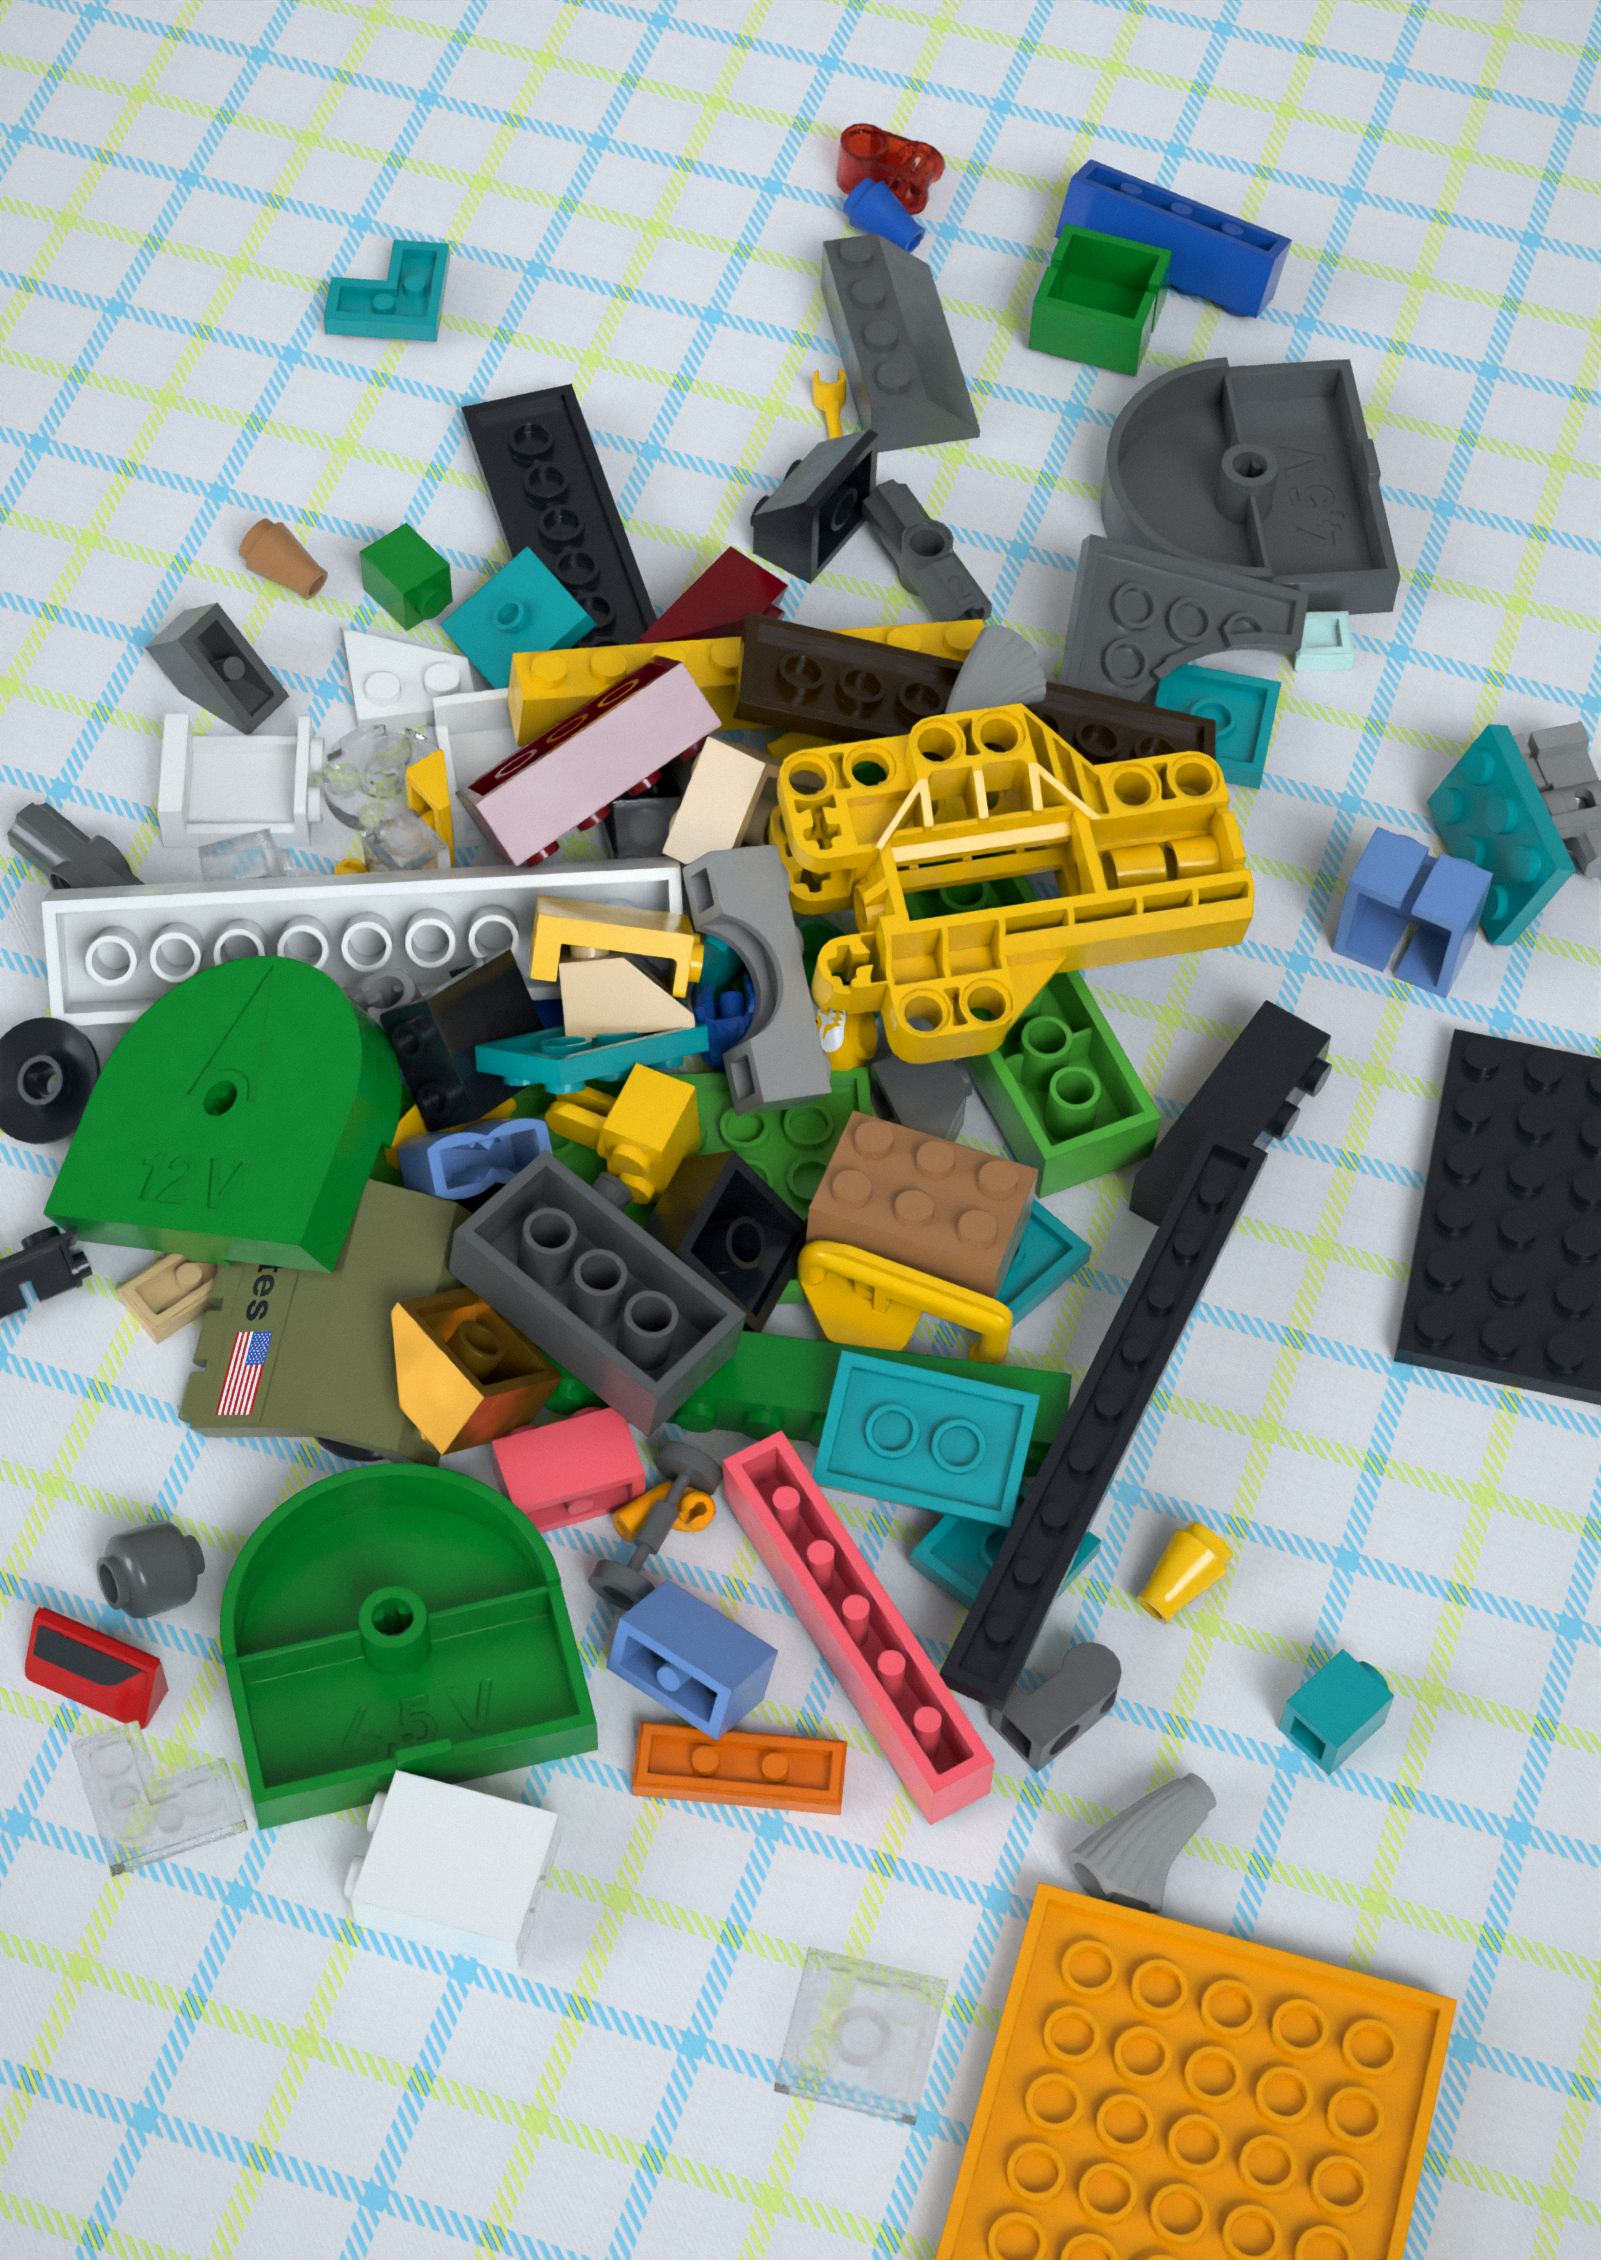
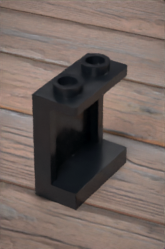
[380,949,544,1132]

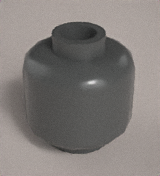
[97,1521,205,1619]

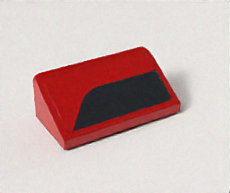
[25,1607,169,1730]

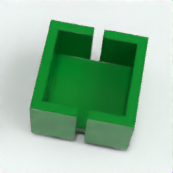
[1029,223,1173,376]

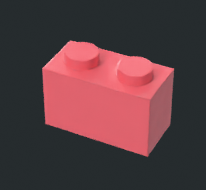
[491,1407,645,1533]

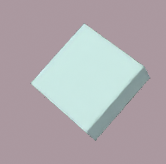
[1292,611,1355,671]

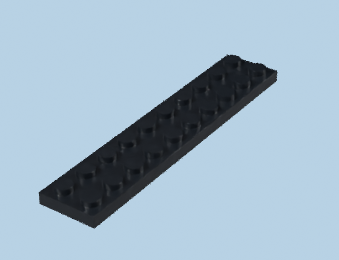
[461,384,698,859]

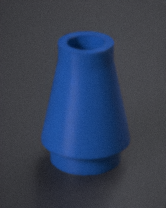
[843,177,926,253]

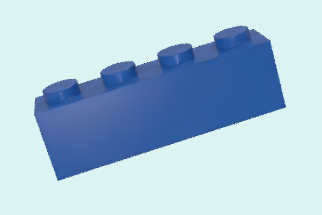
[1055,159,1292,318]

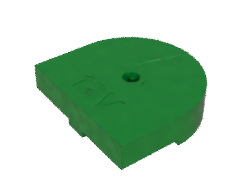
[43,956,402,1273]
[220,1463,598,1830]

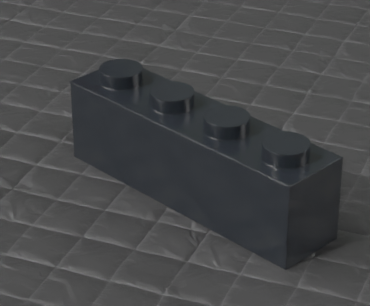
[1129,1000,1332,1227]

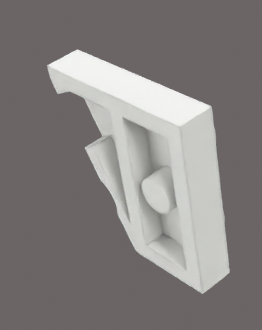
[343,630,474,735]

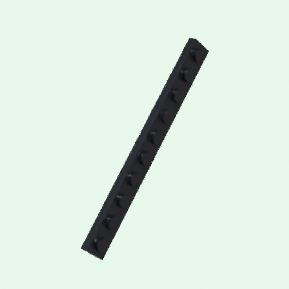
[939,1129,1267,1712]

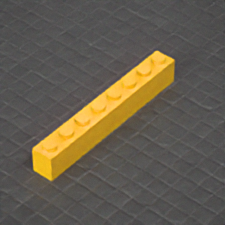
[507,619,985,747]

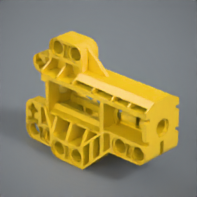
[768,703,1255,1064]

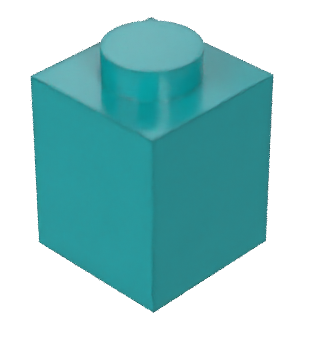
[1278,1649,1394,1776]

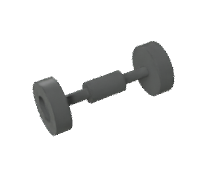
[588,1441,723,1611]

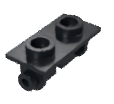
[0,1226,93,1320]

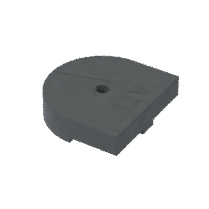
[1101,357,1401,615]

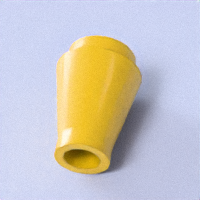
[1136,1521,1233,1624]

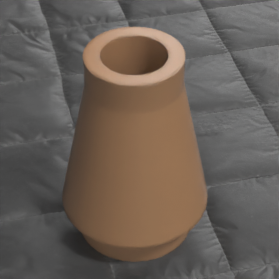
[239,518,328,600]

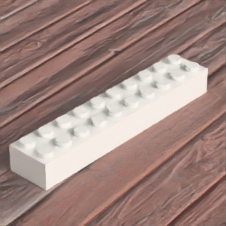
[41,856,687,1026]

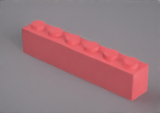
[723,1430,995,1826]

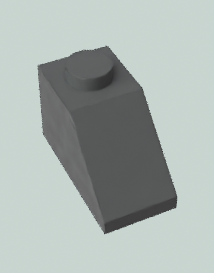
[145,603,289,735]
[870,1055,972,1143]

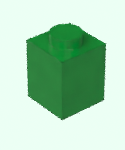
[360,523,453,631]

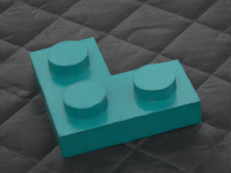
[324,240,450,342]

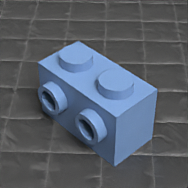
[606,1579,778,1741]

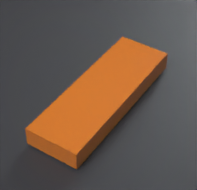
[632,1721,847,1815]

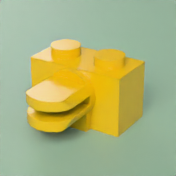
[544,1063,701,1204]

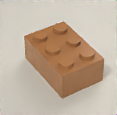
[805,1110,1039,1300]

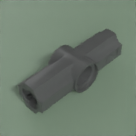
[862,479,992,622]
[7,802,146,890]

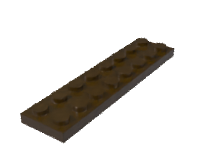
[733,613,1216,765]

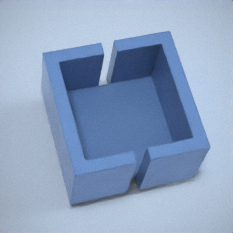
[1332,826,1493,999]

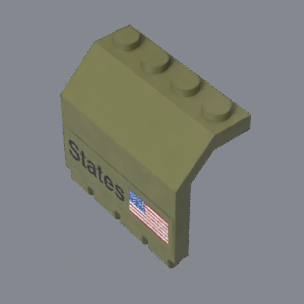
[178,1179,473,1467]

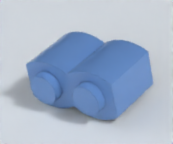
[397,1118,553,1199]

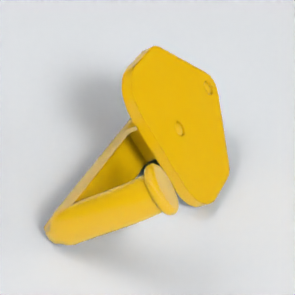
[797,1240,1013,1365]

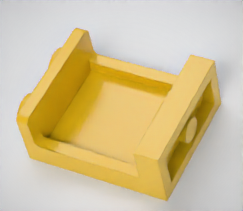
[529,895,704,998]

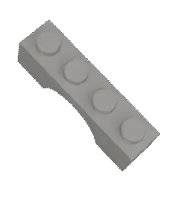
[682,844,832,1116]

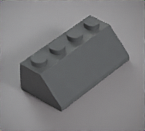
[821,234,980,452]

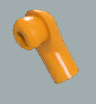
[611,1482,716,1542]

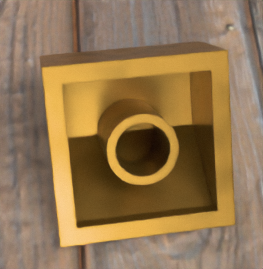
[391,1287,564,1456]

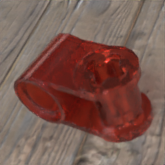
[836,123,945,215]

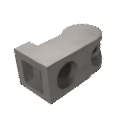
[990,1642,1122,1773]

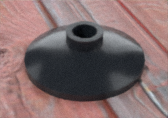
[0,1017,101,1144]

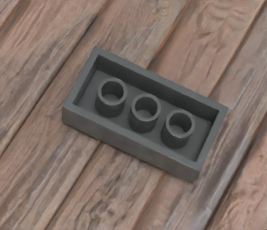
[448,1149,747,1438]

